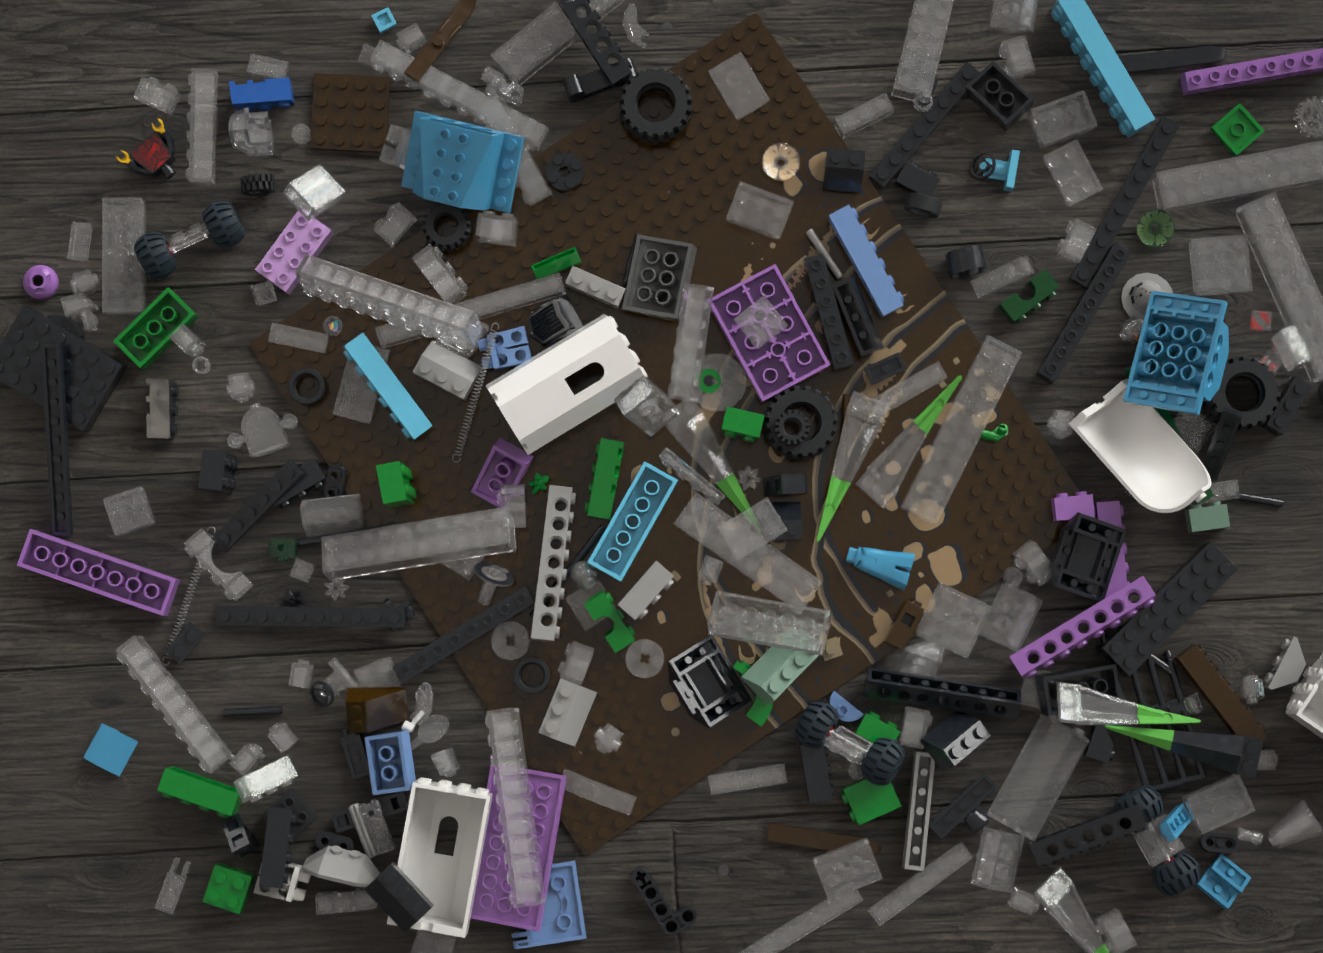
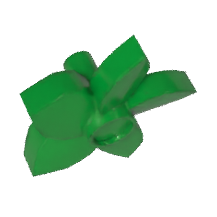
[527,473,549,494]

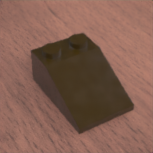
[345,687,409,733]

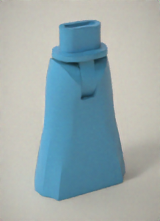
[846,547,915,591]

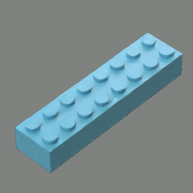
[1051,0,1155,138]

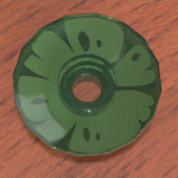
[1136,209,1175,247]

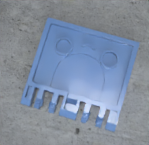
[511,860,587,949]

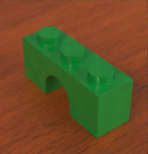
[584,590,636,653]

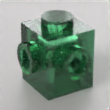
[268,538,298,562]

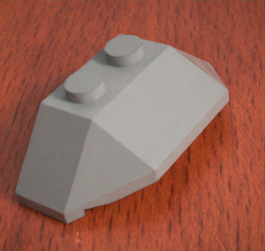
[302,846,380,887]

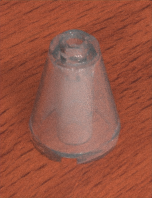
[1267,800,1323,849]

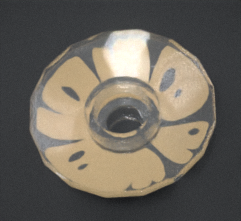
[762,143,800,181]

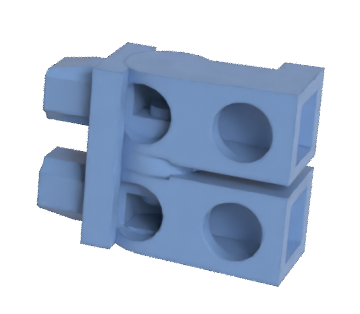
[478,326,532,370]

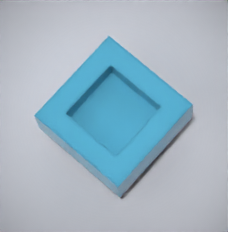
[371,7,397,34]

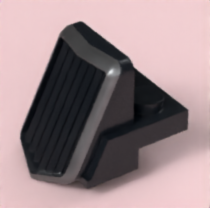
[529,294,583,346]

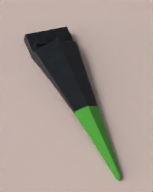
[1105,725,1263,778]

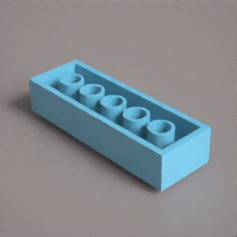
[587,461,678,582]

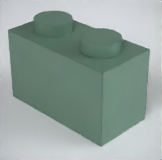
[1184,501,1230,533]

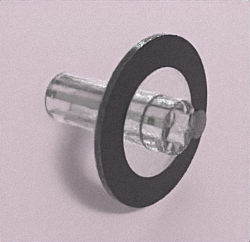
[473,562,514,605]

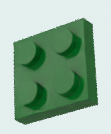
[1210,103,1265,157]

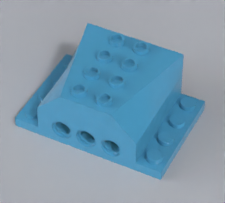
[401,111,525,213]
[1123,290,1229,415]

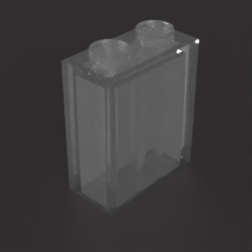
[283,164,345,221]

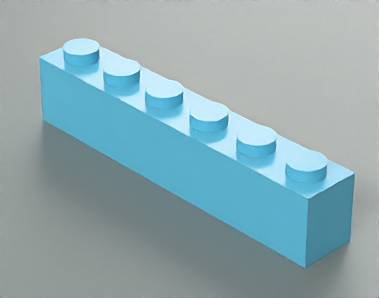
[343,333,433,440]

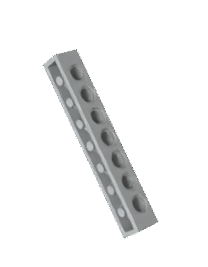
[531,485,576,643]

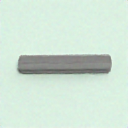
[349,803,377,859]

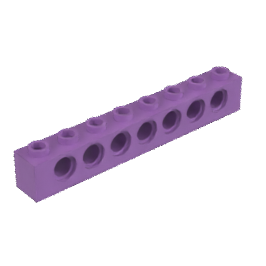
[1180,48,1323,96]
[1009,576,1157,679]

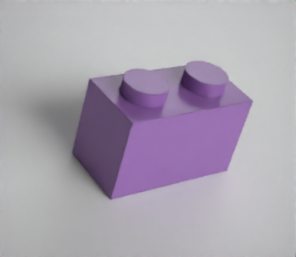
[1051,491,1095,522]

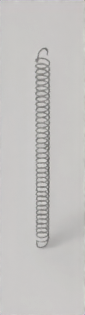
[452,323,499,463]
[162,527,215,666]

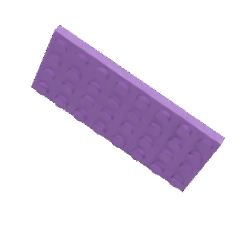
[471,763,567,932]

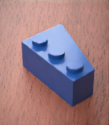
[229,77,295,114]

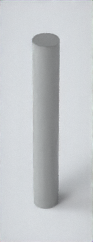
[806,229,844,280]

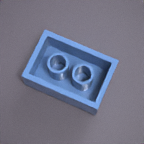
[365,730,416,795]

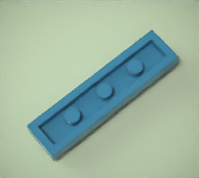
[1159,803,1192,842]

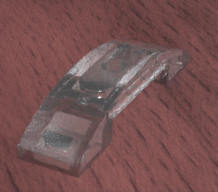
[563,768,637,815]

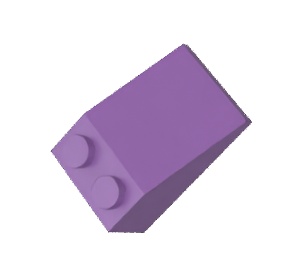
[471,438,534,511]

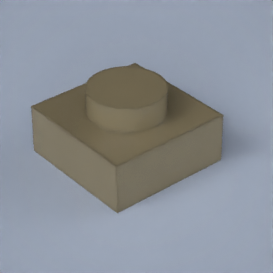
[819,636,843,661]

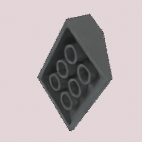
[622,235,697,323]

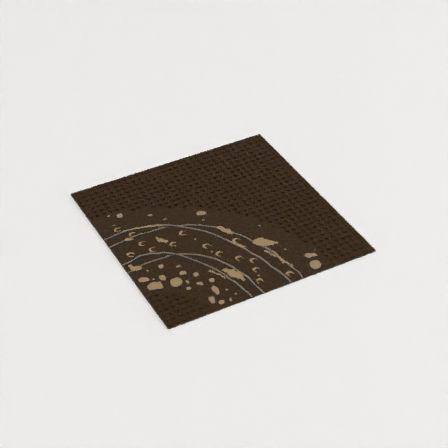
[250,13,1080,855]

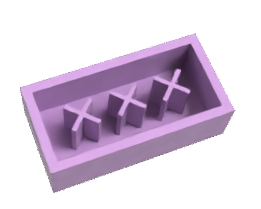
[255,208,334,295]

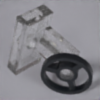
[310,658,361,707]

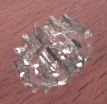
[1293,96,1323,138]

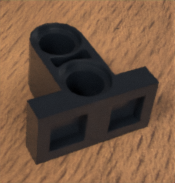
[763,474,808,497]
[221,813,260,857]

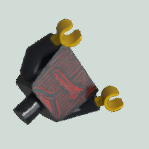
[116,119,176,179]

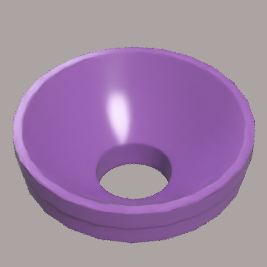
[23,265,59,300]

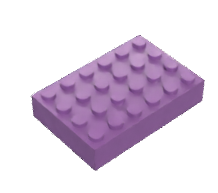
[707,264,830,404]

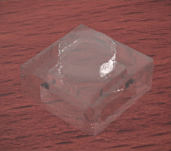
[290,558,315,583]

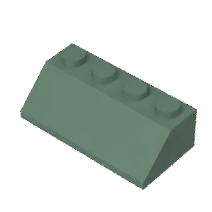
[741,626,825,706]

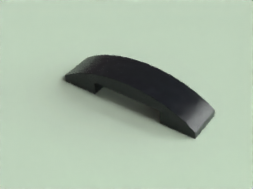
[331,791,409,833]

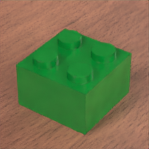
[721,406,765,443]
[202,862,256,914]

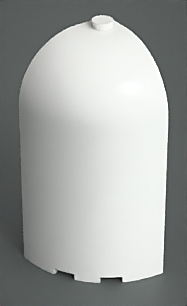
[1069,379,1211,513]

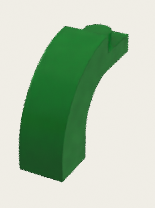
[732,660,773,727]

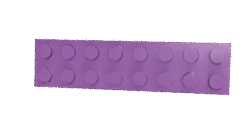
[17,529,180,616]

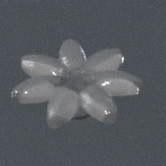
[737,465,761,490]
[325,576,349,601]

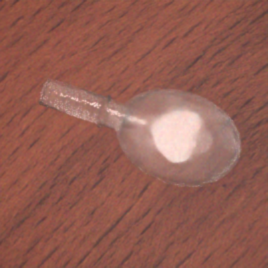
[411,714,449,751]

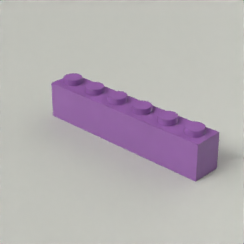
[1094,501,1132,618]

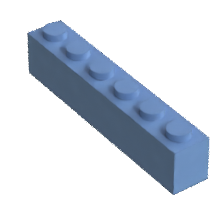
[827,205,904,319]

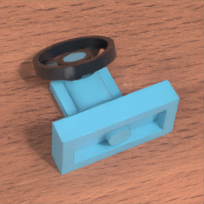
[970,150,1020,192]

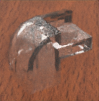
[228,107,274,156]

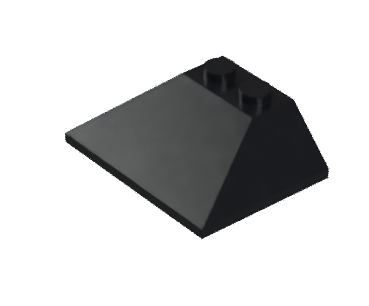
[1050,512,1127,602]
[667,634,752,728]

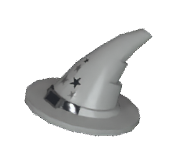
[1121,273,1173,323]

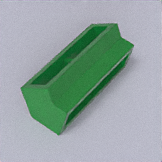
[531,247,582,282]

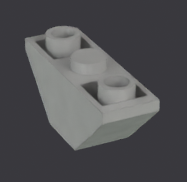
[1264,636,1306,690]

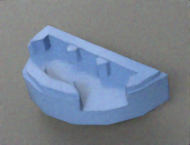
[829,690,864,722]

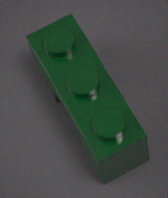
[998,269,1059,324]

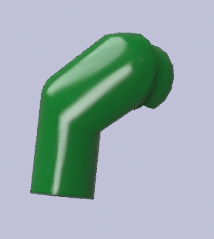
[980,423,1008,442]

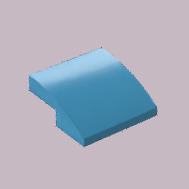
[83,723,138,777]
[1195,854,1252,910]

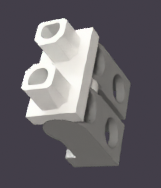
[253,863,311,902]

